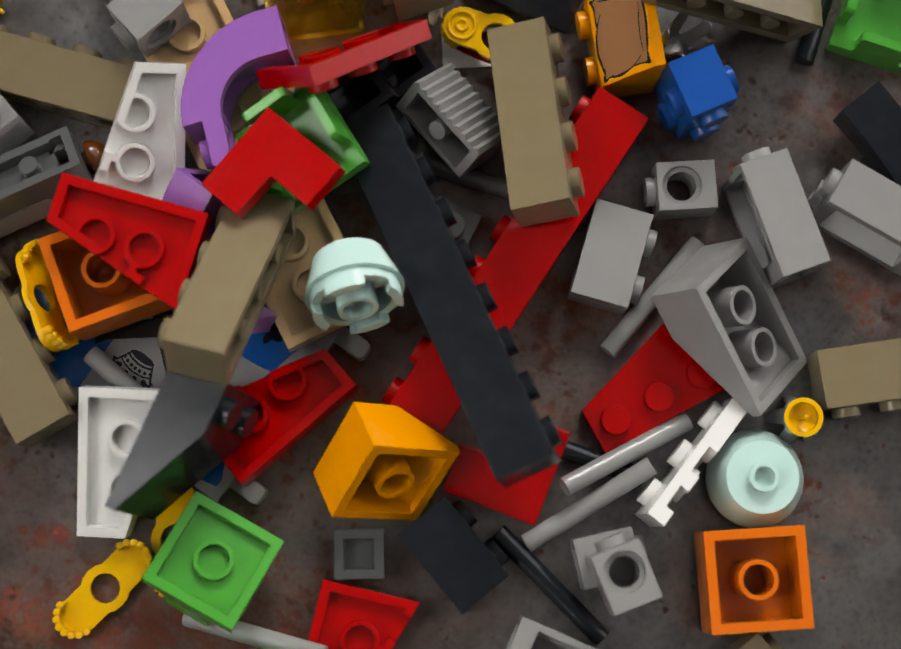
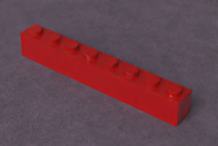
[381,86,649,435]

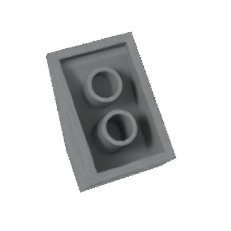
[651,237,808,417]

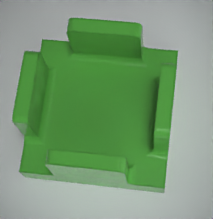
[824,0,901,74]
[236,87,371,215]
[142,491,284,633]

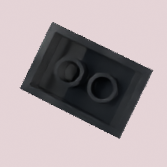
[105,372,260,520]

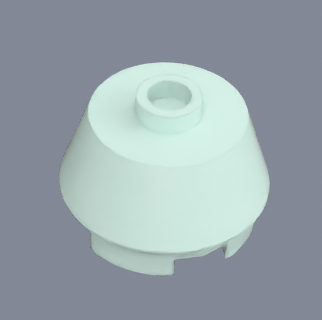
[304,237,405,334]
[705,429,804,528]

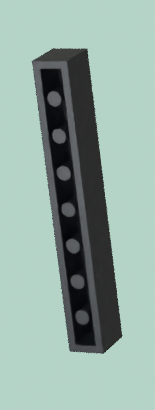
[347,103,563,488]

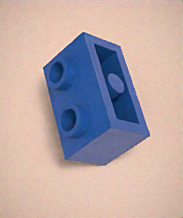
[654,44,739,142]

